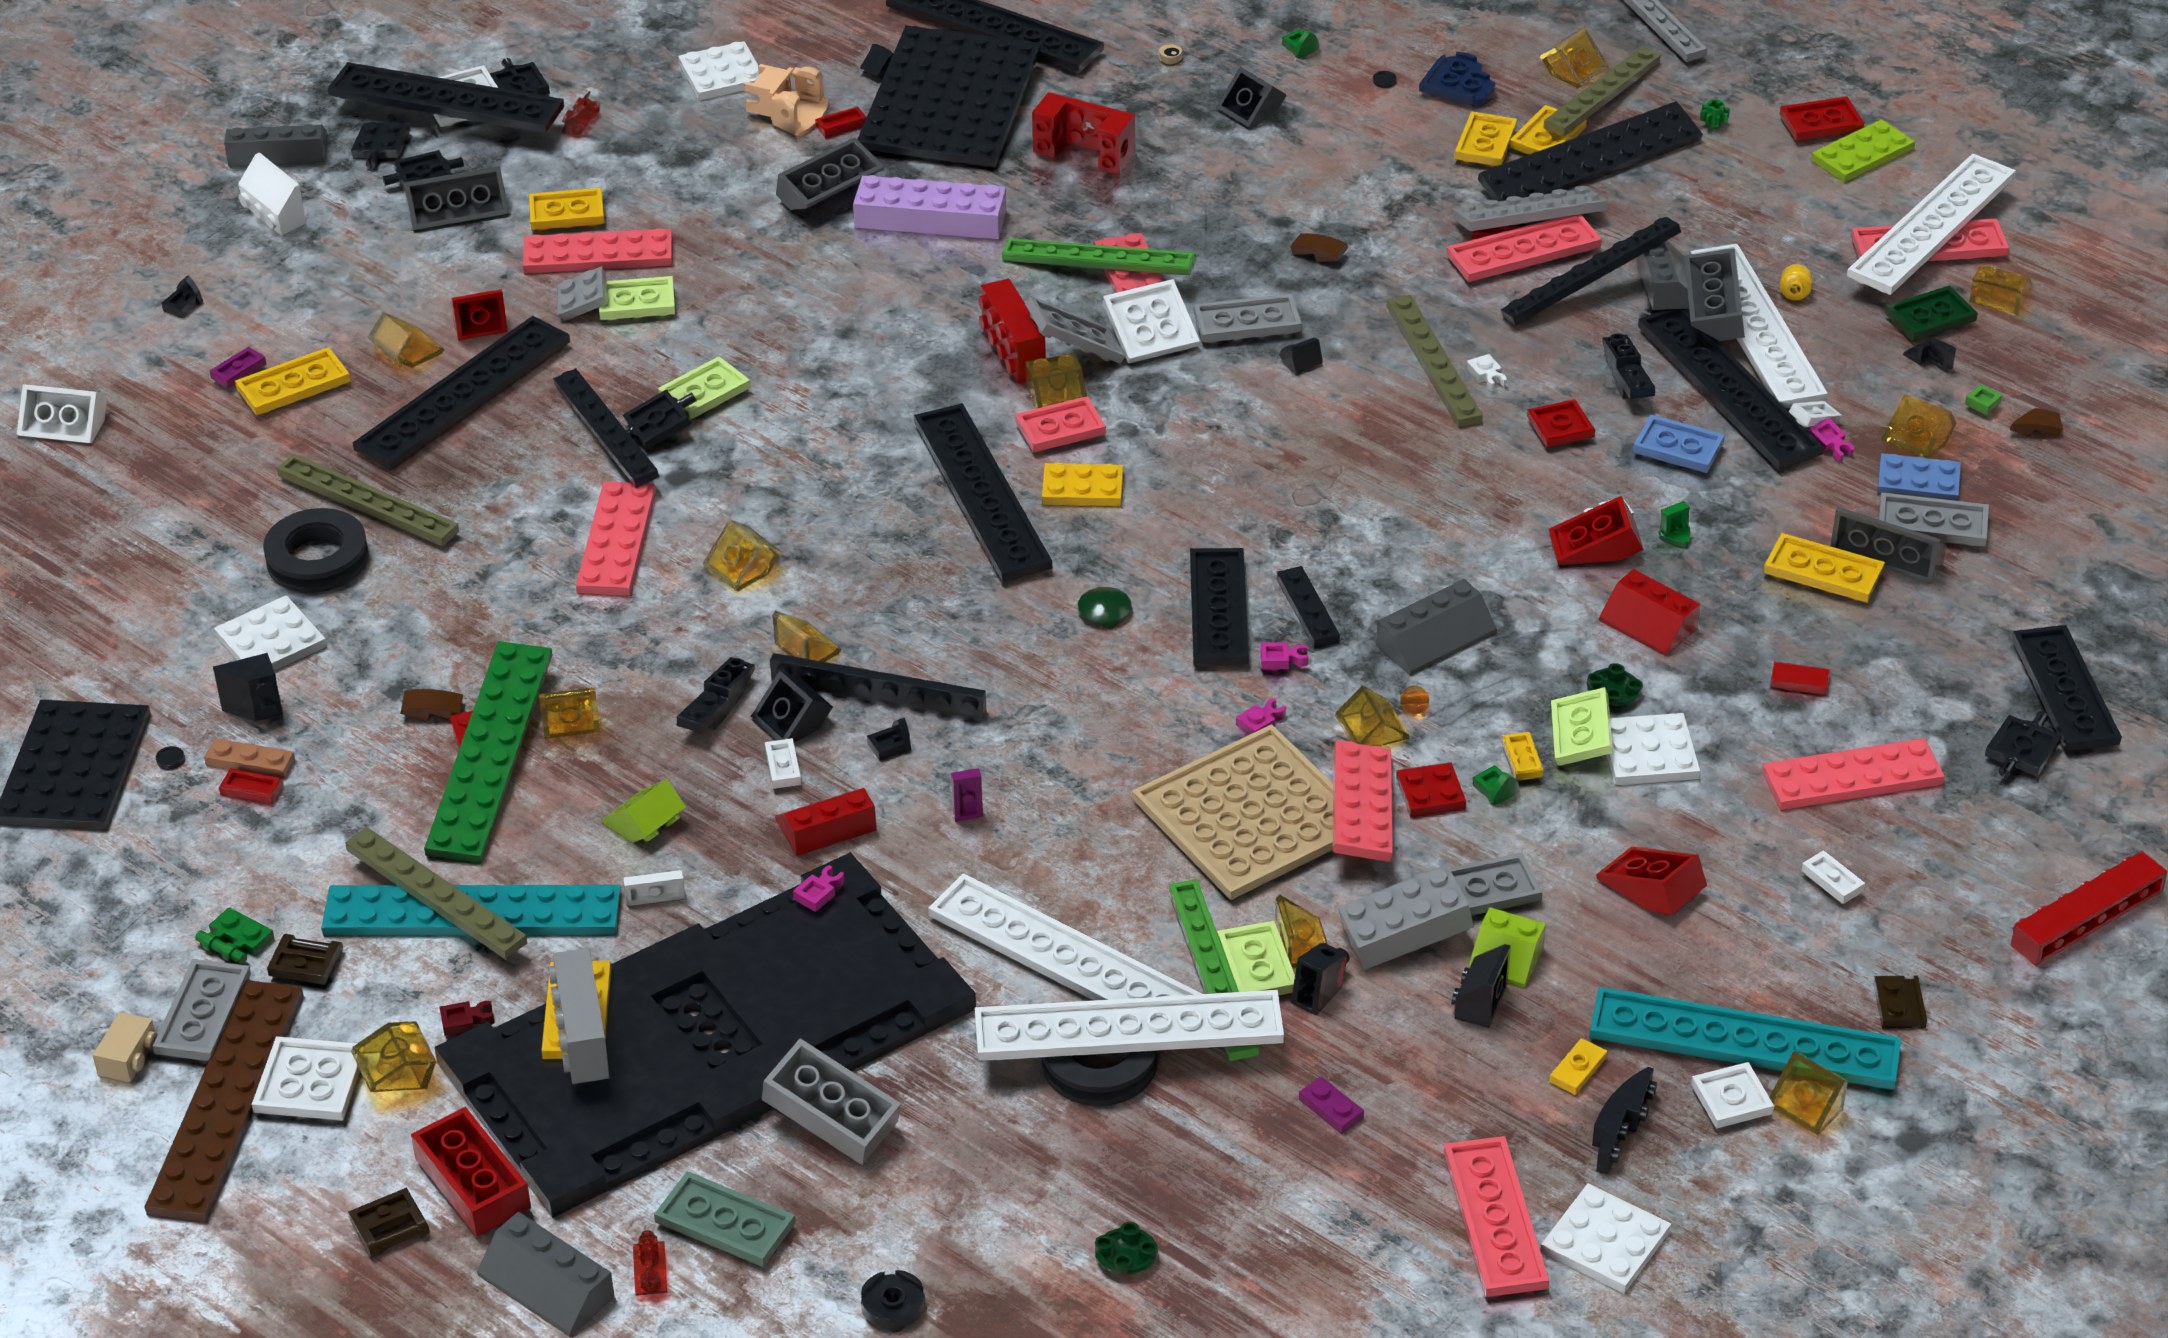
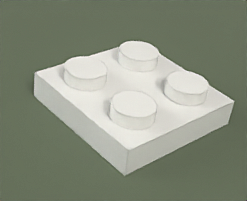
[1691,1062,1774,1129]

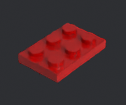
[1779,96,1865,141]

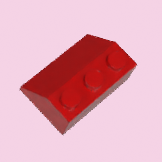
[1599,569,1701,656]
[775,788,877,856]

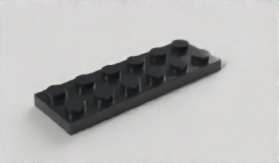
[1190,548,1249,665]
[2012,625,2122,751]

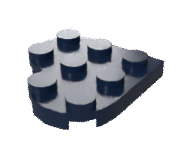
[1419,52,1496,108]

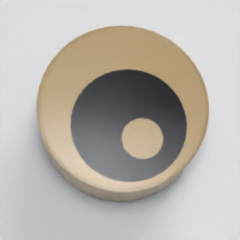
[1159,44,1182,64]

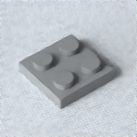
[557,266,607,322]

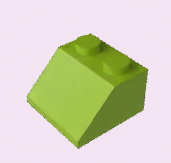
[602,779,686,843]
[1468,907,1546,988]

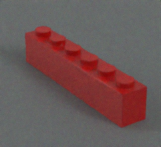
[2011,851,2168,966]

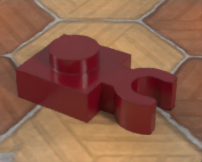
[439,1001,495,1036]

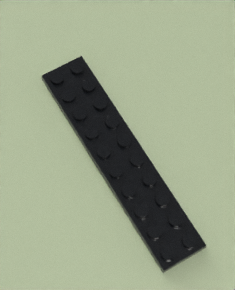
[886,0,1104,73]
[328,62,564,133]
[1478,101,1703,202]
[1638,309,1824,470]
[353,316,570,470]
[914,403,1053,582]

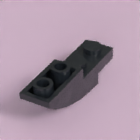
[1602,333,1655,399]
[676,657,755,733]
[1592,1067,1657,1174]

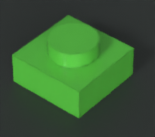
[1965,384,2002,415]

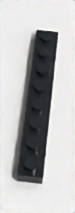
[1500,217,1681,326]
[553,368,659,488]
[770,653,987,718]

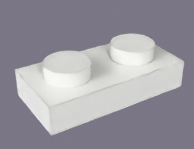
[1789,401,1842,427]
[765,738,801,789]
[1801,850,1865,904]
[624,870,685,906]

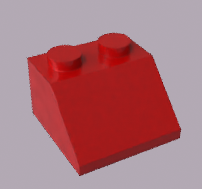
[451,289,508,341]

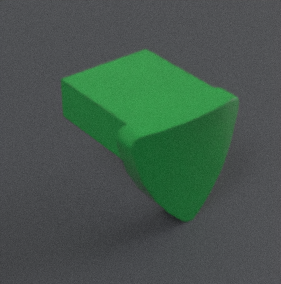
[1282,29,1319,58]
[1659,501,1691,548]
[1473,765,1519,805]

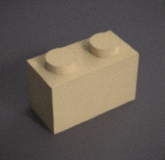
[93,1012,158,1083]

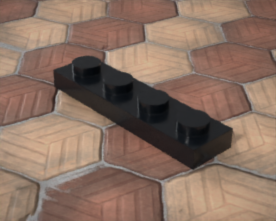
[1276,566,1340,648]

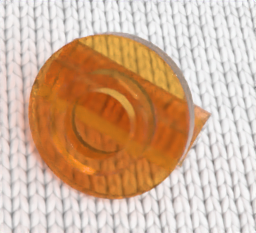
[1400,686,1429,714]

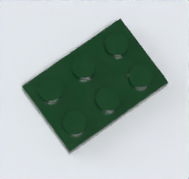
[1885,285,1978,341]

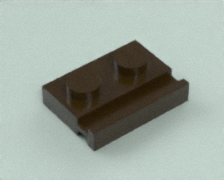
[1873,976,1927,1029]

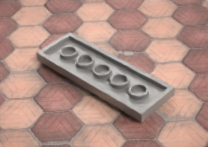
[1452,186,1608,231]

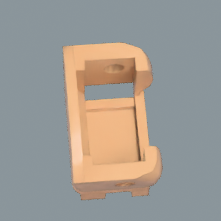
[744,64,828,136]

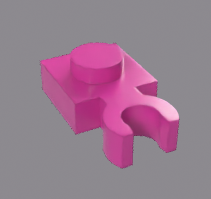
[1809,418,1854,462]
[1260,642,1308,670]
[1236,698,1286,735]
[793,865,844,912]

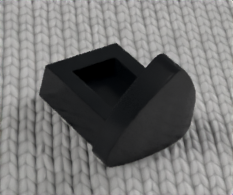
[860,44,894,80]
[161,275,203,318]
[1279,337,1323,375]
[867,718,911,761]

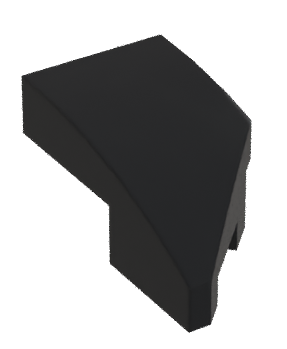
[1903,338,1956,372]

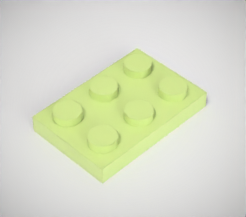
[599,276,675,320]
[658,356,751,420]
[1551,687,1613,766]
[1217,921,1295,995]

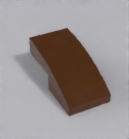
[1290,233,1348,262]
[400,689,463,721]

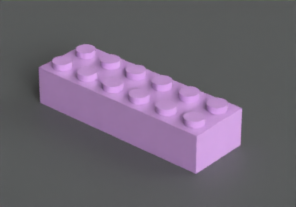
[853,175,1006,239]

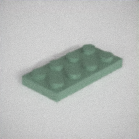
[654,1171,796,1267]

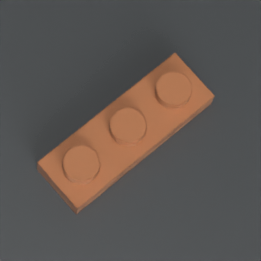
[204,738,295,779]

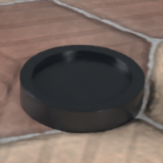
[1373,71,1396,88]
[156,746,185,770]

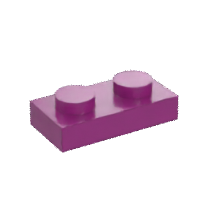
[209,346,267,389]
[951,768,983,822]
[1299,1076,1364,1134]

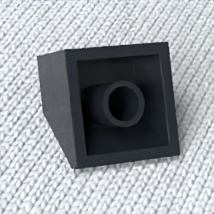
[1216,67,1287,128]
[213,653,283,721]
[750,671,833,743]
[1451,944,1511,1028]

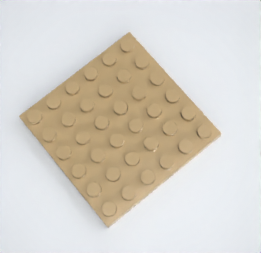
[1132,724,1333,900]

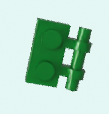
[195,907,274,964]

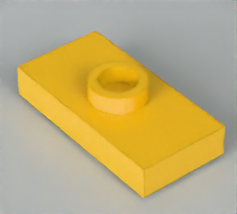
[1502,732,1544,781]
[1549,1038,1607,1096]

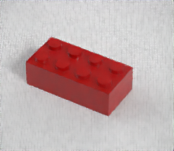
[978,278,1046,383]
[411,1106,531,1237]

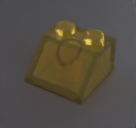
[1540,27,1609,88]
[1969,264,2033,315]
[367,312,445,368]
[1025,353,1087,409]
[1881,394,1957,458]
[702,519,782,592]
[539,687,601,739]
[351,1021,436,1092]

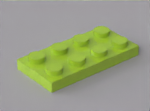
[1811,119,1915,183]

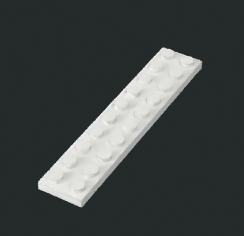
[1847,154,2016,295]
[1690,244,1828,409]
[928,873,1202,1000]
[975,990,1284,1061]

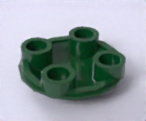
[1078,587,1132,629]
[1586,663,1643,706]
[1095,1222,1158,1275]

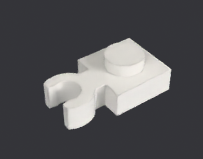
[1466,354,1507,392]

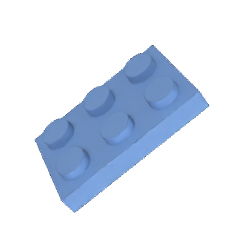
[1632,415,1725,473]
[1877,453,1961,501]

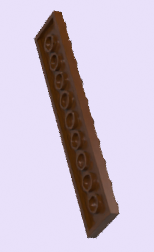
[144,980,303,1223]

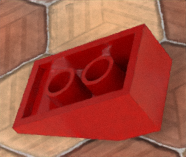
[1549,496,1644,565]
[1596,846,1707,915]

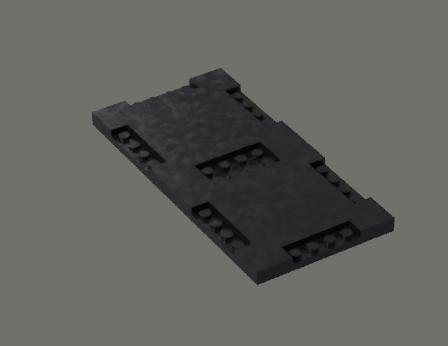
[434,852,976,1218]

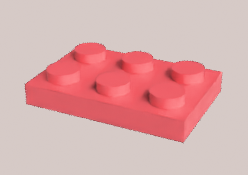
[1015,396,1106,453]

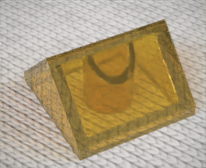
[772,610,842,662]
[1335,685,1409,746]
[1275,895,1328,968]
[1769,1051,1848,1135]

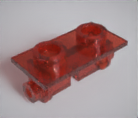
[561,91,600,135]
[633,1230,668,1296]

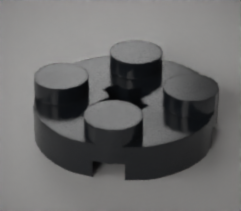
[861,1270,926,1332]

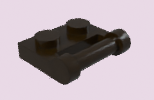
[267,934,343,985]
[348,1187,430,1258]

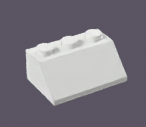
[239,153,306,236]
[17,384,108,443]

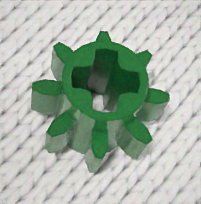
[1700,99,1730,129]

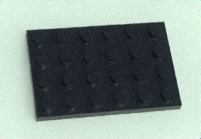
[0,699,151,831]

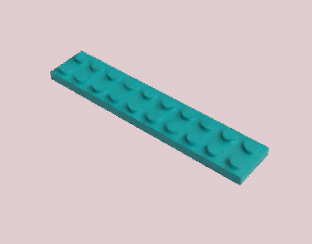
[321,885,621,936]
[1589,987,1902,1090]

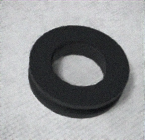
[263,508,369,593]
[1042,1051,1157,1106]

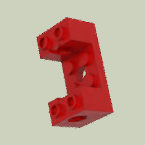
[1032,92,1135,174]

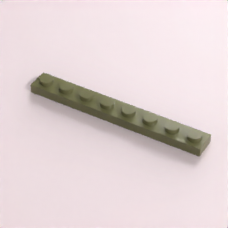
[1543,47,1661,136]
[1387,295,1483,428]
[277,454,459,546]
[345,827,527,960]

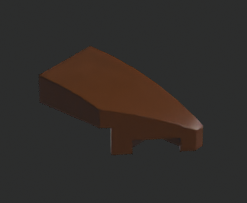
[2010,408,2063,437]

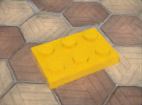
[1509,105,1587,155]
[1454,111,1518,166]
[529,188,605,230]
[1042,463,1123,507]

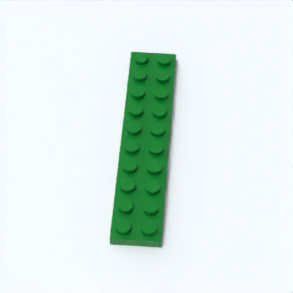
[424,641,552,863]

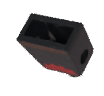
[1291,943,1350,1015]

